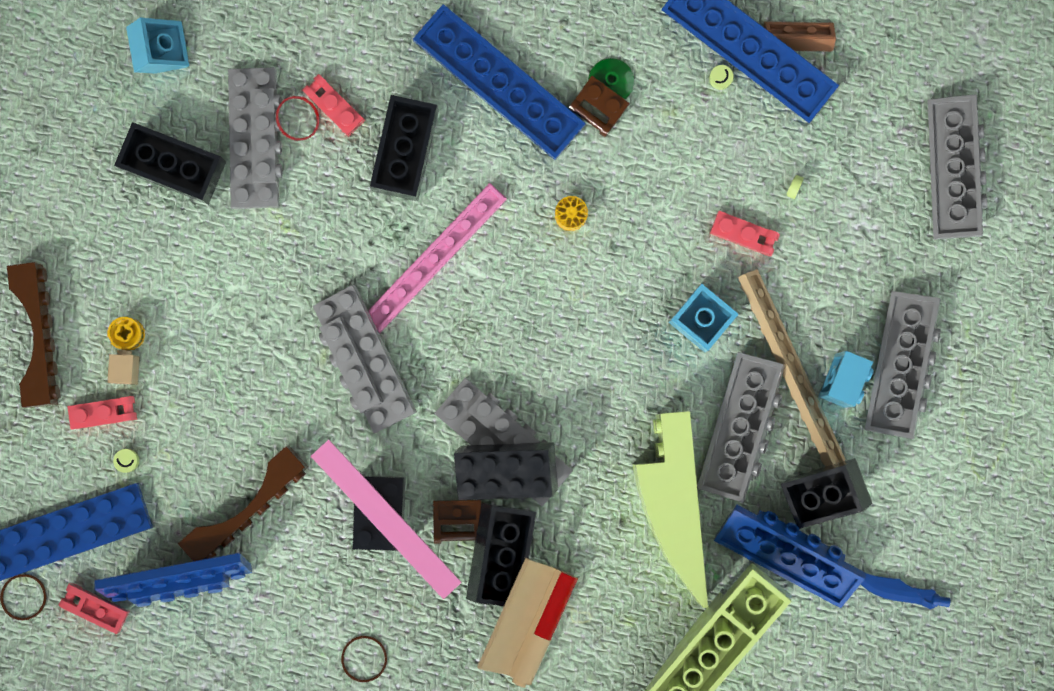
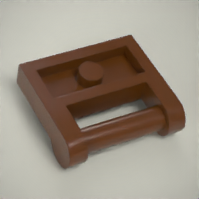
[568,76,630,138]
[433,500,481,544]

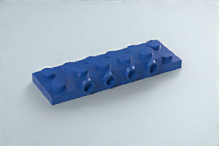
[714,505,866,608]
[94,553,252,607]

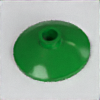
[588,58,634,100]

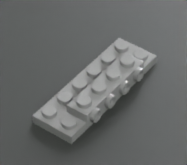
[228,68,283,209]
[928,94,988,240]
[313,285,417,433]
[865,291,941,440]
[697,352,785,503]
[434,378,573,507]

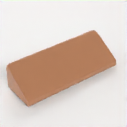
[764,22,836,52]

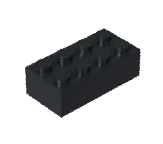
[370,95,439,201]
[114,122,226,205]
[454,442,558,500]
[466,503,536,606]

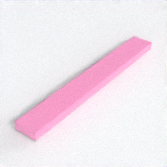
[368,183,507,334]
[311,440,462,600]

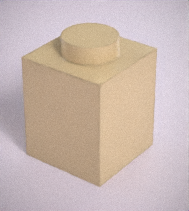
[108,350,140,385]

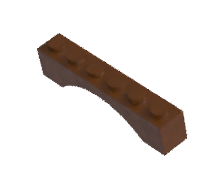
[7,262,60,408]
[178,446,308,562]

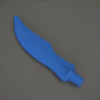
[861,573,951,609]

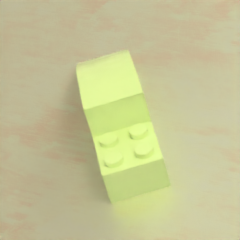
[632,411,708,608]
[645,563,792,691]

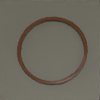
[0,574,47,620]
[341,636,387,682]

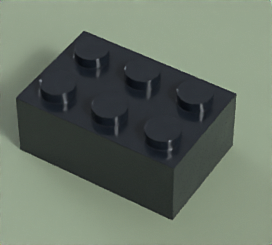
[781,458,873,529]
[352,476,406,551]

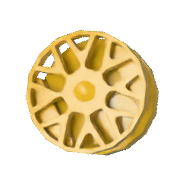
[555,196,588,231]
[107,317,145,351]

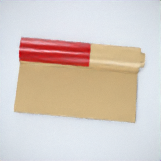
[477,558,578,688]

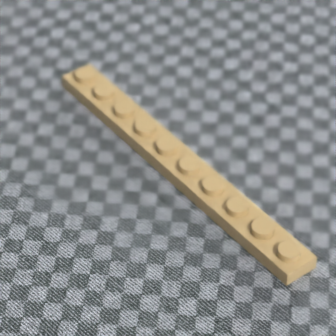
[738,269,846,467]

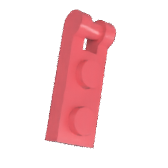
[302,74,365,137]
[709,211,780,256]
[67,396,137,430]
[58,583,130,634]

